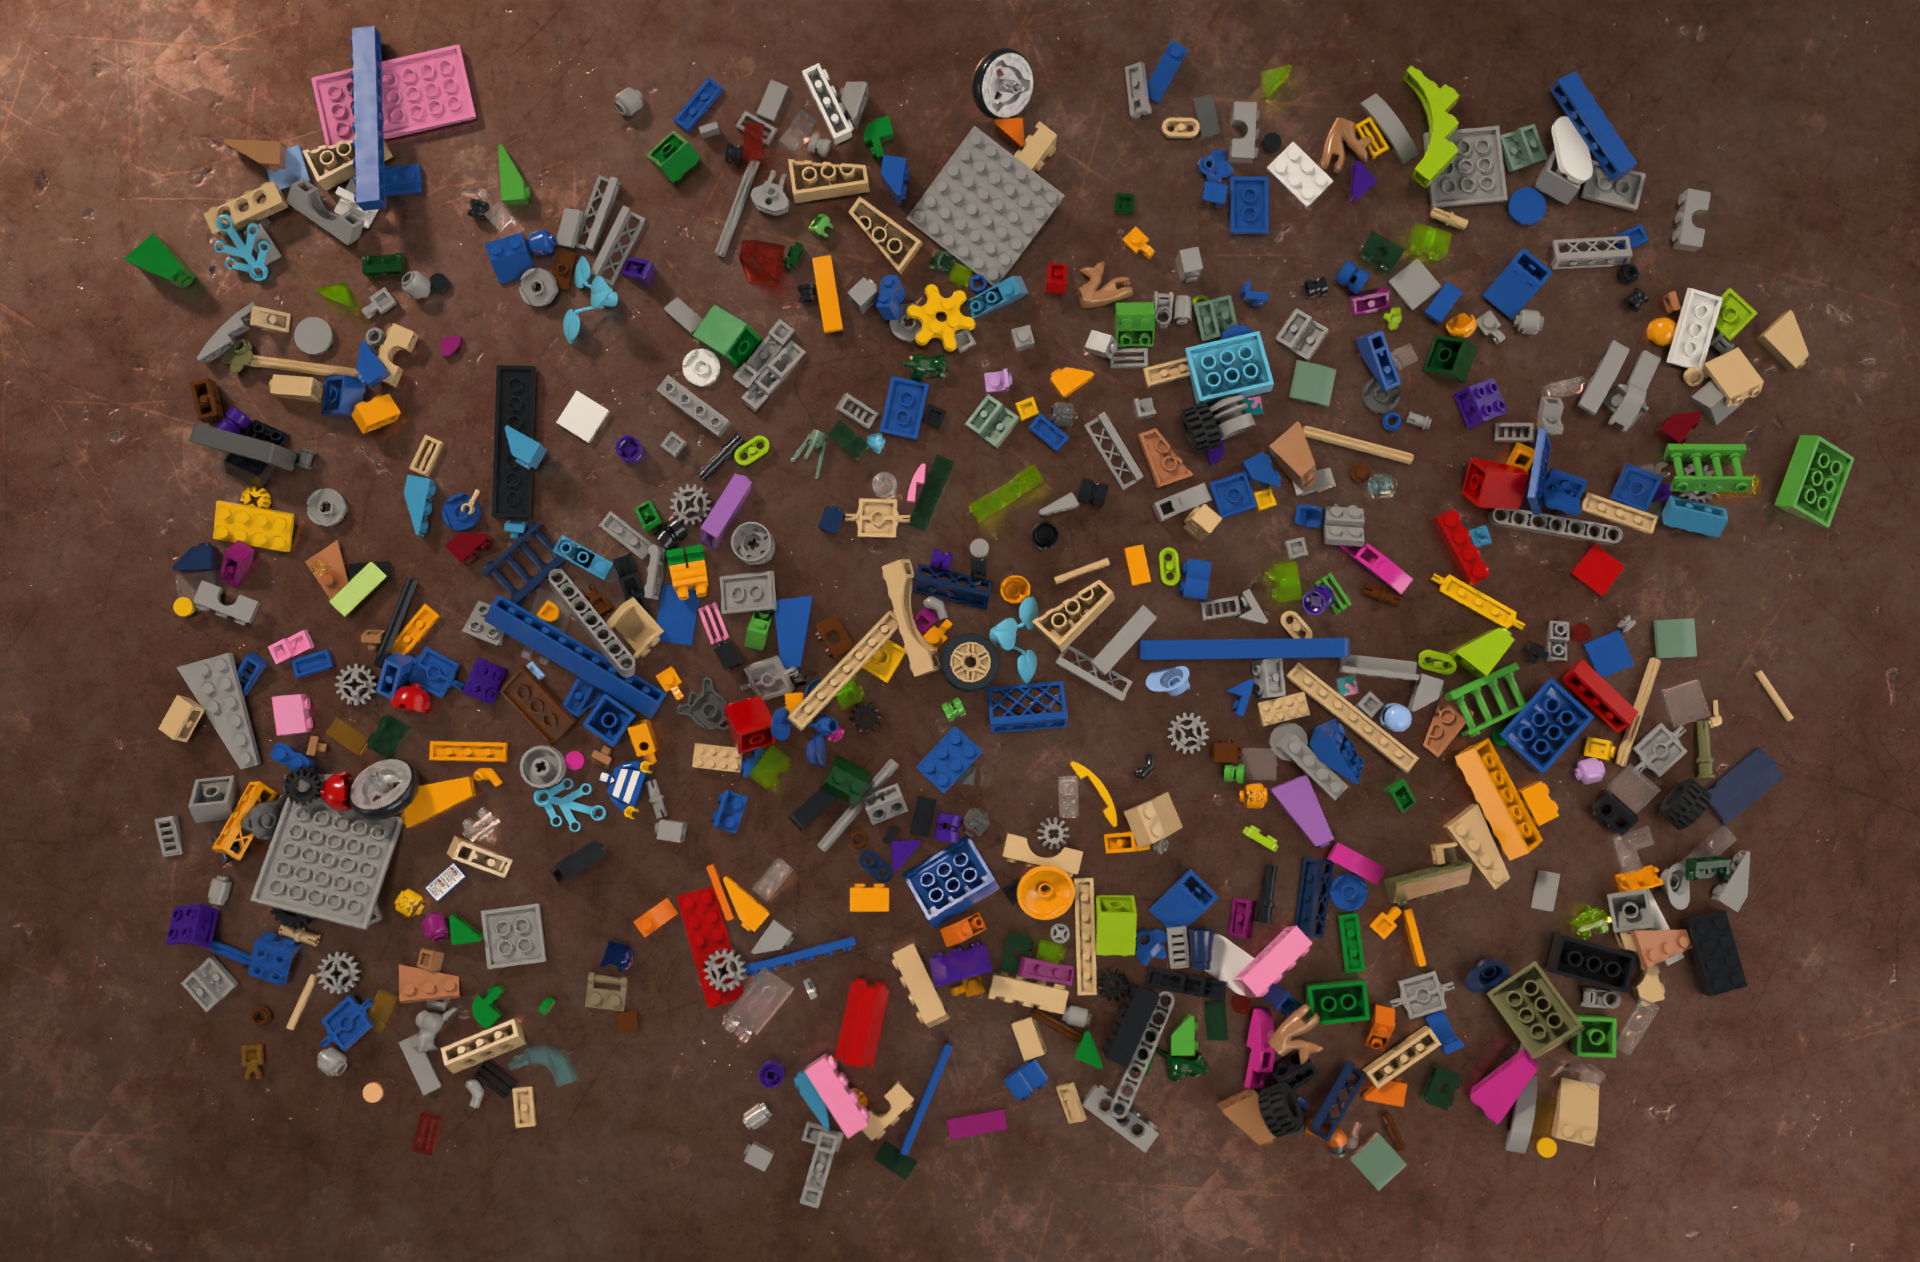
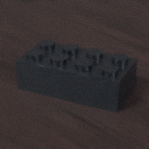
[1681,909,1748,997]
[1545,933,1637,993]
[1102,982,1160,1068]

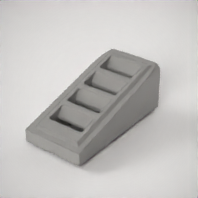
[835,393,879,430]
[1494,423,1534,444]
[1038,492,1079,516]
[1200,596,1242,621]
[155,816,184,857]
[1167,926,1190,969]

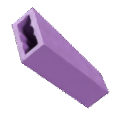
[699,473,752,551]
[1269,775,1334,848]

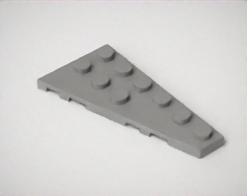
[177,653,262,769]

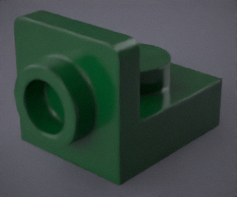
[777,242,804,270]

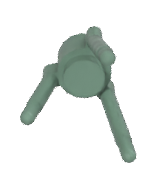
[790,429,828,479]

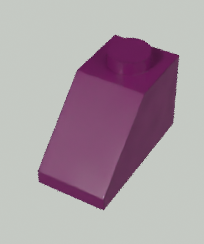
[219,540,255,588]

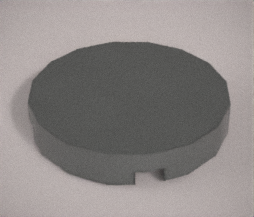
[1362,377,1400,414]

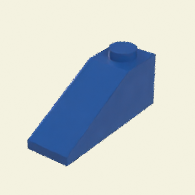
[1147,40,1188,104]
[1356,330,1401,391]

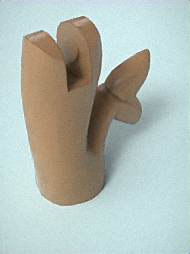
[1321,118,1371,173]
[1078,262,1134,308]
[1268,1004,1323,1064]

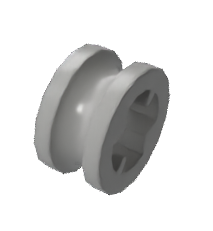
[1617,615,1636,633]

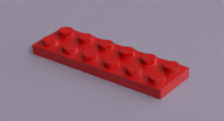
[677,886,746,1009]

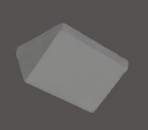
[1690,379,1744,426]
[1607,888,1654,932]

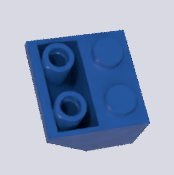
[881,155,910,205]

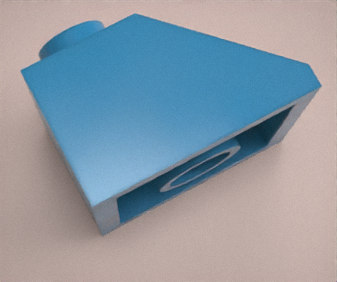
[505,425,547,470]

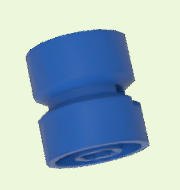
[1334,260,1370,295]

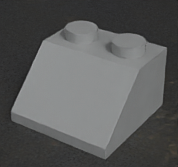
[1534,150,1581,205]
[188,775,237,823]

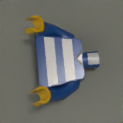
[599,760,654,820]

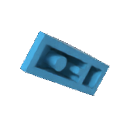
[794,1071,831,1129]

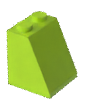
[1448,628,1515,678]
[1095,895,1137,957]

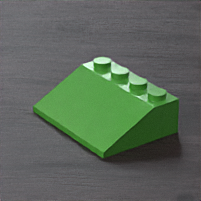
[1775,435,1854,528]

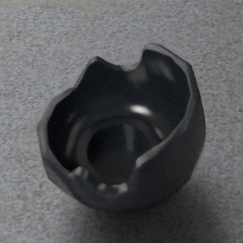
[1030,521,1060,550]

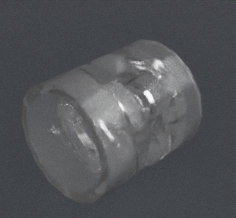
[872,472,897,499]

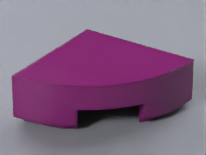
[441,336,462,358]

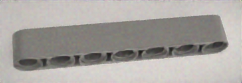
[1488,508,1623,545]
[548,569,635,678]
[1109,991,1175,1119]

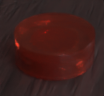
[1570,623,1591,642]
[1231,994,1252,1014]

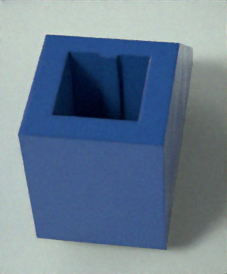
[1241,451,1282,489]

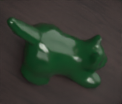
[902,354,949,382]
[1156,1048,1210,1082]

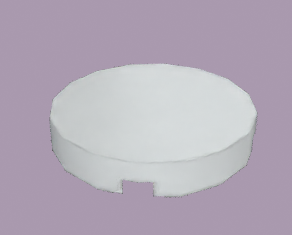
[682,349,721,387]

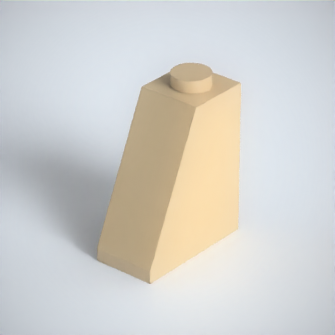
[1757,309,1809,372]
[269,374,324,403]

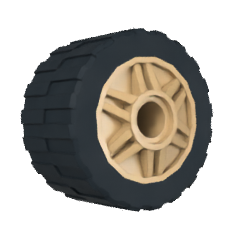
[941,633,1000,692]

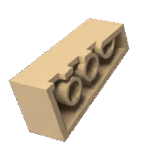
[1014,121,1057,172]
[303,137,393,191]
[788,159,870,203]
[849,196,923,275]
[1032,580,1115,653]
[987,969,1069,1014]

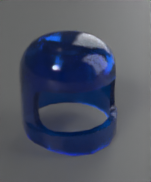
[599,940,633,972]

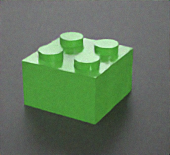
[1570,1014,1617,1058]

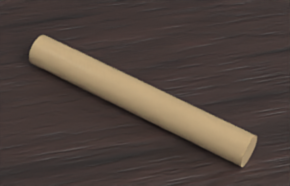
[1054,558,1110,585]
[1754,670,1794,722]
[286,973,318,1030]

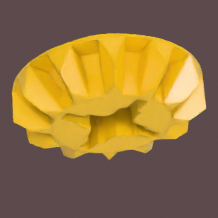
[239,486,271,509]

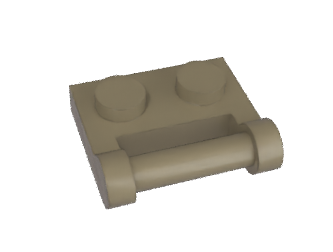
[585,972,628,1011]

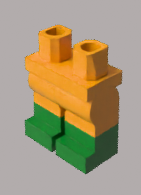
[666,544,709,600]

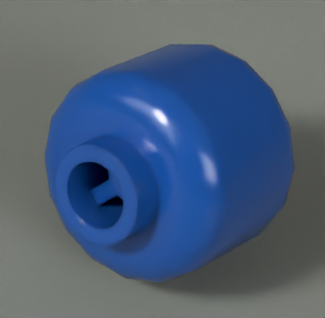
[526,229,556,256]

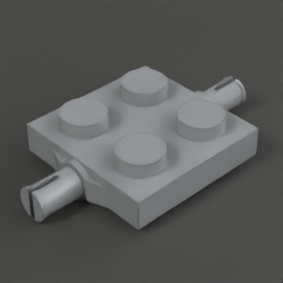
[740,655,798,701]
[1632,723,1688,777]
[1389,970,1455,1019]

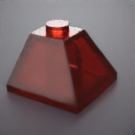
[739,240,785,284]

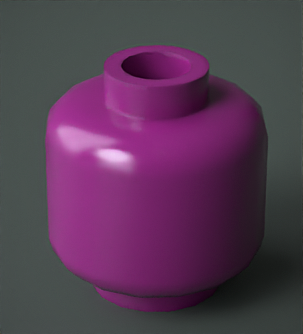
[421,912,450,942]

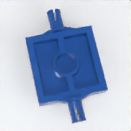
[405,646,465,698]
[320,995,374,1051]

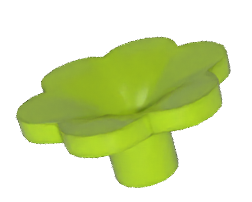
[1384,307,1402,330]

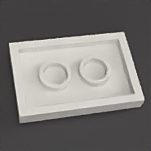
[1266,142,1333,209]

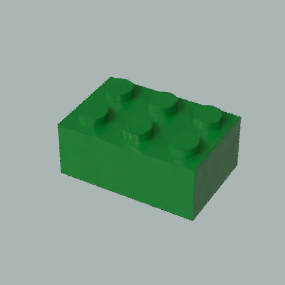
[1304,979,1370,1025]

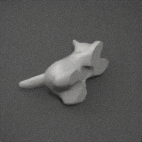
[412,1007,457,1053]

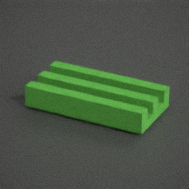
[1314,572,1352,615]

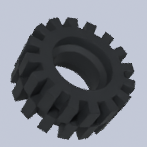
[284,767,321,805]

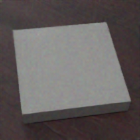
[1387,258,1442,312]

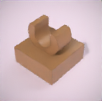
[361,630,385,651]
[305,734,327,756]
[591,745,612,771]

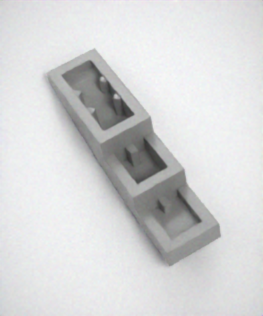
[196,302,258,364]
[740,340,806,412]
[1578,340,1630,415]
[1091,605,1157,676]

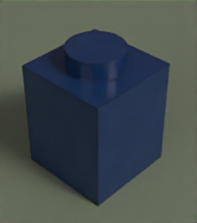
[818,505,845,536]

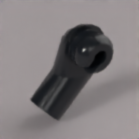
[1135,754,1156,779]

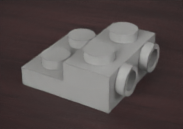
[1323,504,1365,547]

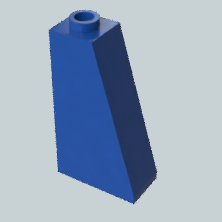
[774,596,813,670]

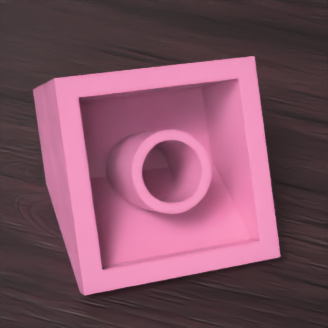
[272,694,313,736]

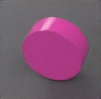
[565,751,585,770]

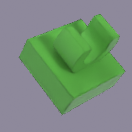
[808,214,834,237]

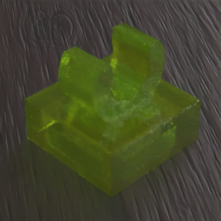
[948,262,973,288]

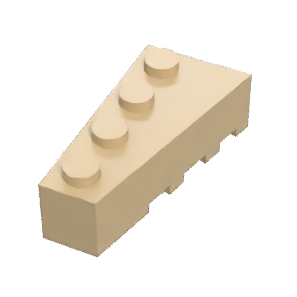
[1442,804,1510,890]
[892,944,950,1028]

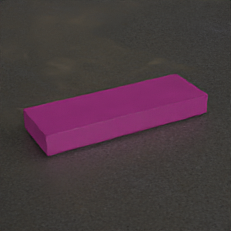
[1018,957,1076,986]
[947,1109,1008,1140]

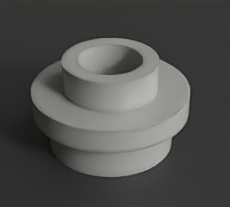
[366,328,385,347]
[1153,837,1168,855]

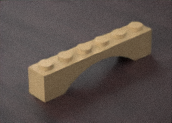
[882,559,942,677]

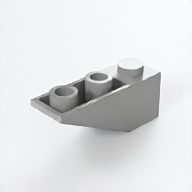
[1152,483,1212,523]
[1711,850,1750,912]

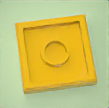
[862,640,906,683]

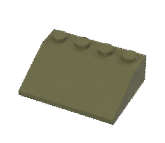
[1383,860,1472,906]
[1487,961,1584,1059]

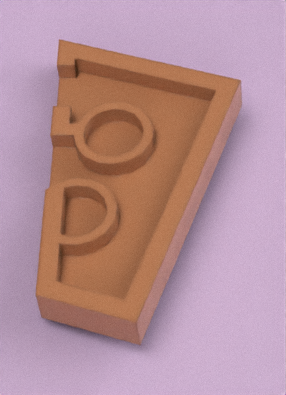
[1137,428,1193,489]
[305,540,350,600]
[1423,690,1474,758]
[1630,929,1693,968]
[399,964,460,1004]

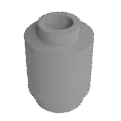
[1173,295,1192,325]
[208,875,232,905]
[1061,1005,1091,1028]
[743,1102,773,1130]

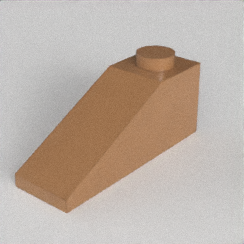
[224,139,287,172]

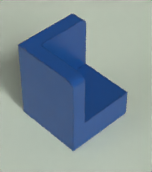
[1202,181,1228,208]
[1295,504,1325,528]

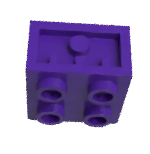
[1453,378,1508,429]
[166,904,219,948]

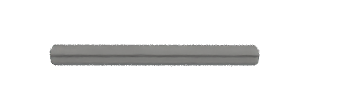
[715,150,763,258]
[817,759,899,852]

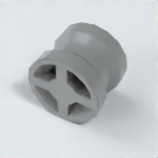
[1050,923,1070,943]

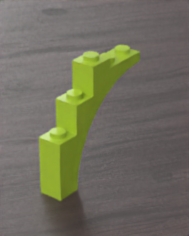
[1403,65,1460,189]

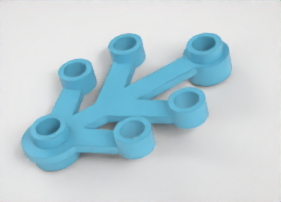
[213,214,271,281]
[533,778,607,832]

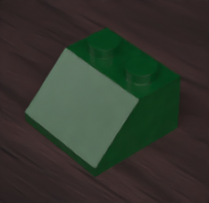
[1423,335,1478,383]
[821,755,871,806]

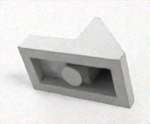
[1237,589,1268,625]

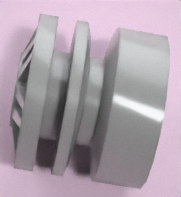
[1210,395,1256,440]
[731,522,775,566]

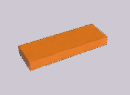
[706,863,735,921]

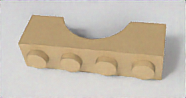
[1002,833,1083,877]
[1615,928,1665,1006]

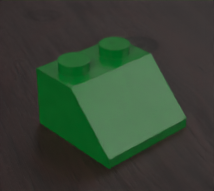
[646,130,701,183]

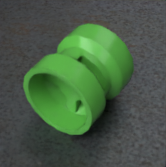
[941,697,966,722]
[1224,763,1246,784]

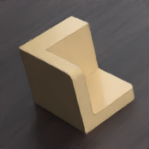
[1431,842,1458,865]

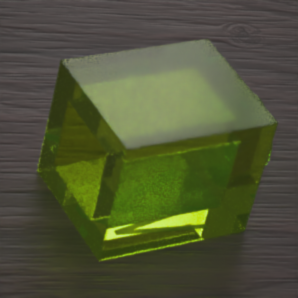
[1035,938,1066,964]

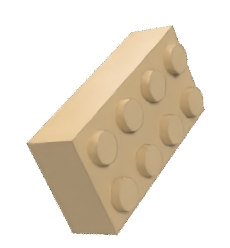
[1256,692,1310,726]
[692,743,743,773]

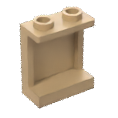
[1702,347,1764,407]
[606,597,664,659]

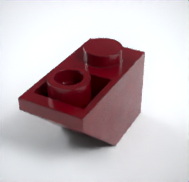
[1655,412,1702,444]
[445,533,493,564]

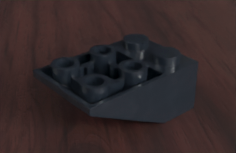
[224,419,290,489]

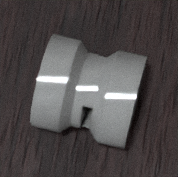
[807,133,832,158]

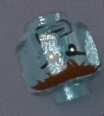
[1367,473,1398,499]

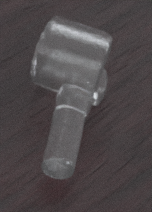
[462,188,489,201]
[1345,1122,1362,1149]

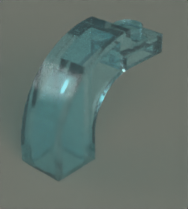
[507,1045,579,1087]

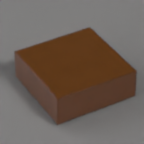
[616,1010,639,1033]

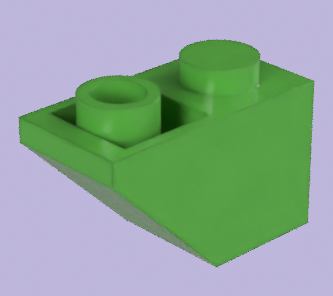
[745,610,775,651]
[1169,1014,1198,1056]

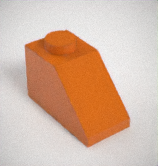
[634,898,679,938]
[1361,1076,1407,1107]

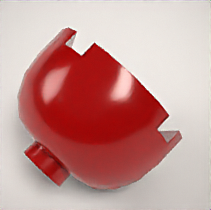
[390,682,431,714]
[321,772,353,811]

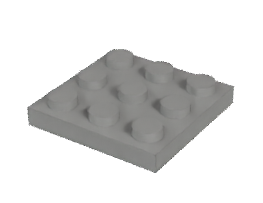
[481,903,547,969]

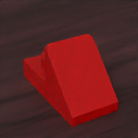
[1046,263,1067,294]

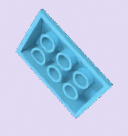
[1185,331,1274,406]

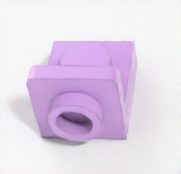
[984,369,1013,393]

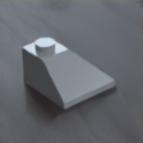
[839,82,869,130]

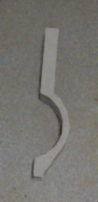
[1608,350,1661,433]

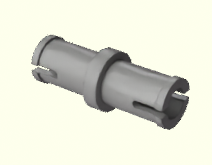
[644,778,668,819]

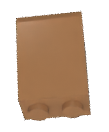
[1269,421,1317,491]
[1217,1088,1277,1146]

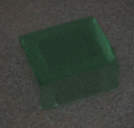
[929,249,956,274]

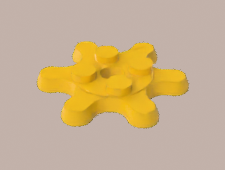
[906,284,976,352]

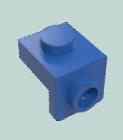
[1240,280,1269,307]

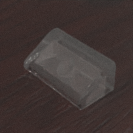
[1542,376,1584,398]

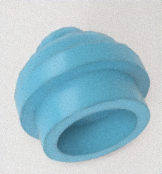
[866,433,885,454]

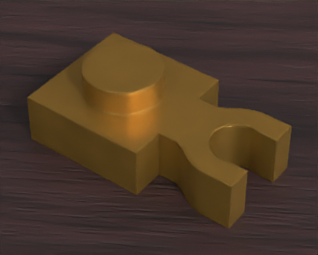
[241,1044,264,1080]

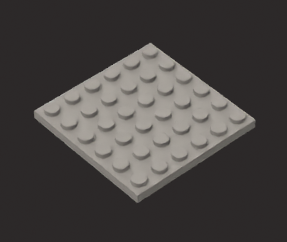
[906,126,1065,286]
[250,797,403,931]

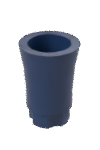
[1188,928,1215,970]

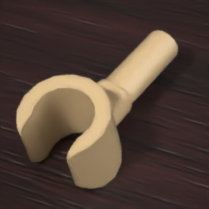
[461,489,480,515]
[1708,700,1722,728]

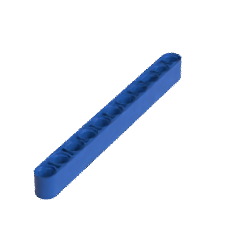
[1139,638,1350,660]

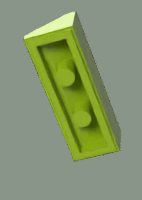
[329,561,387,617]

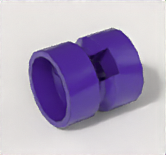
[215,406,253,435]
[615,435,644,464]
[1302,584,1335,615]
[934,813,962,843]
[758,1059,786,1088]

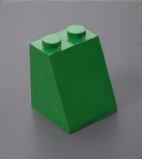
[124,233,196,288]
[693,304,763,369]

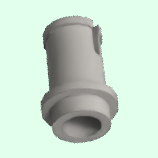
[1406,411,1432,430]

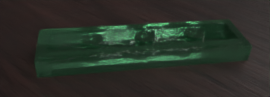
[907,454,955,532]

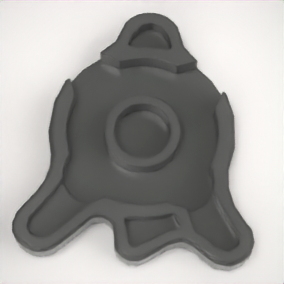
[676,677,729,731]
[241,794,287,841]

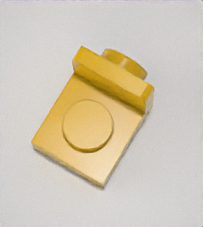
[1584,737,1616,761]

